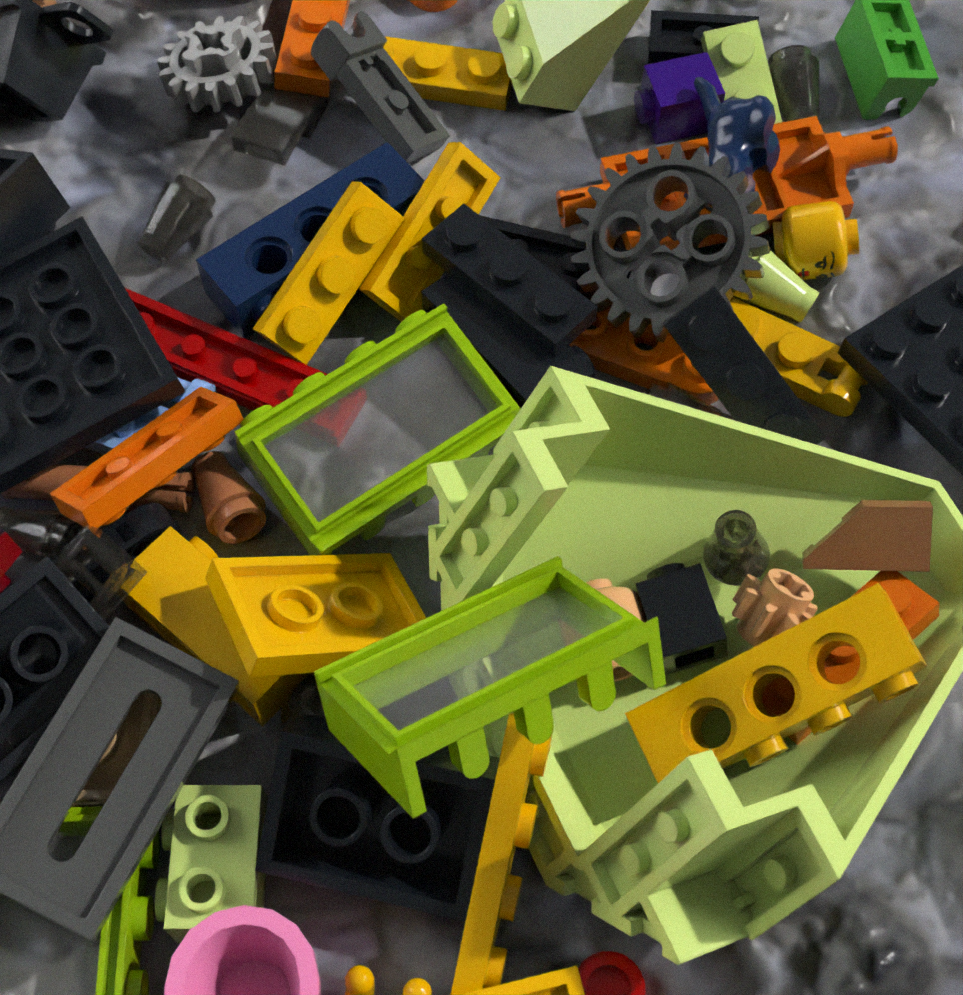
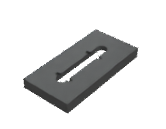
[0,617,239,943]

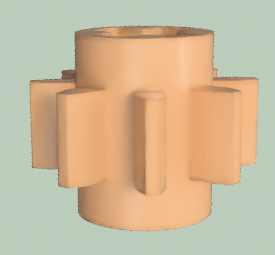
[732,568,818,647]

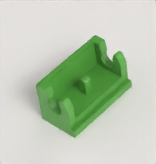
[835,0,939,120]

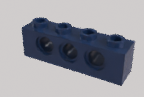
[196,142,425,339]

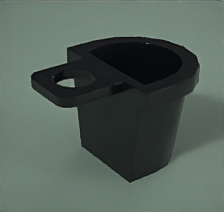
[0,0,113,122]

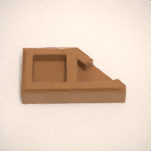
[802,500,933,572]

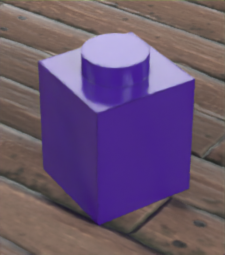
[634,52,725,144]

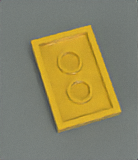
[205,553,426,678]

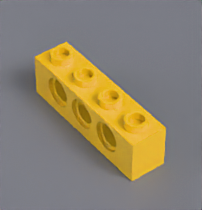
[625,583,927,783]

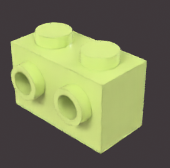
[155,785,268,943]

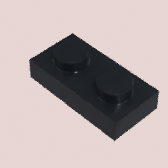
[647,10,759,65]

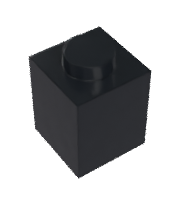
[635,563,728,675]

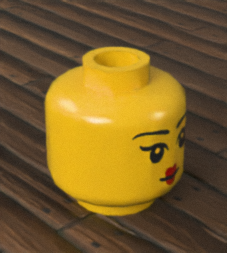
[773,201,859,280]

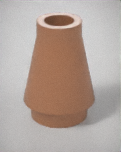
[191,451,266,544]

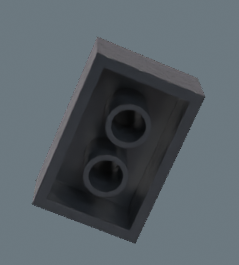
[255,713,500,922]

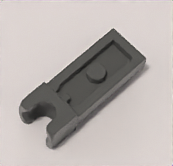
[311,11,450,163]

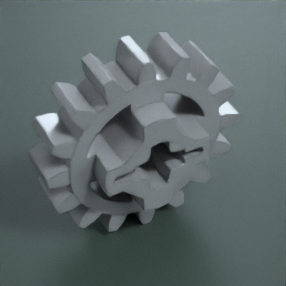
[157,16,278,112]

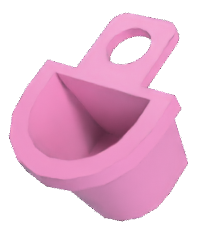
[164,905,321,995]

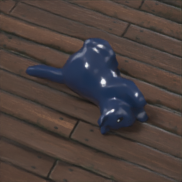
[684,77,780,212]

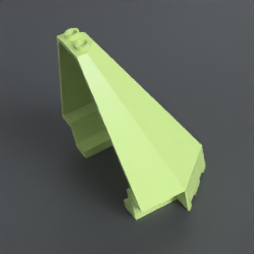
[427,366,963,965]

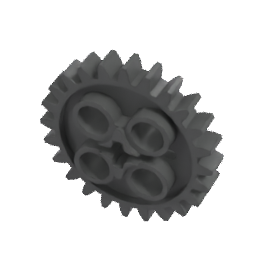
[570,143,770,342]

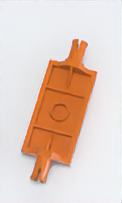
[556,116,898,250]

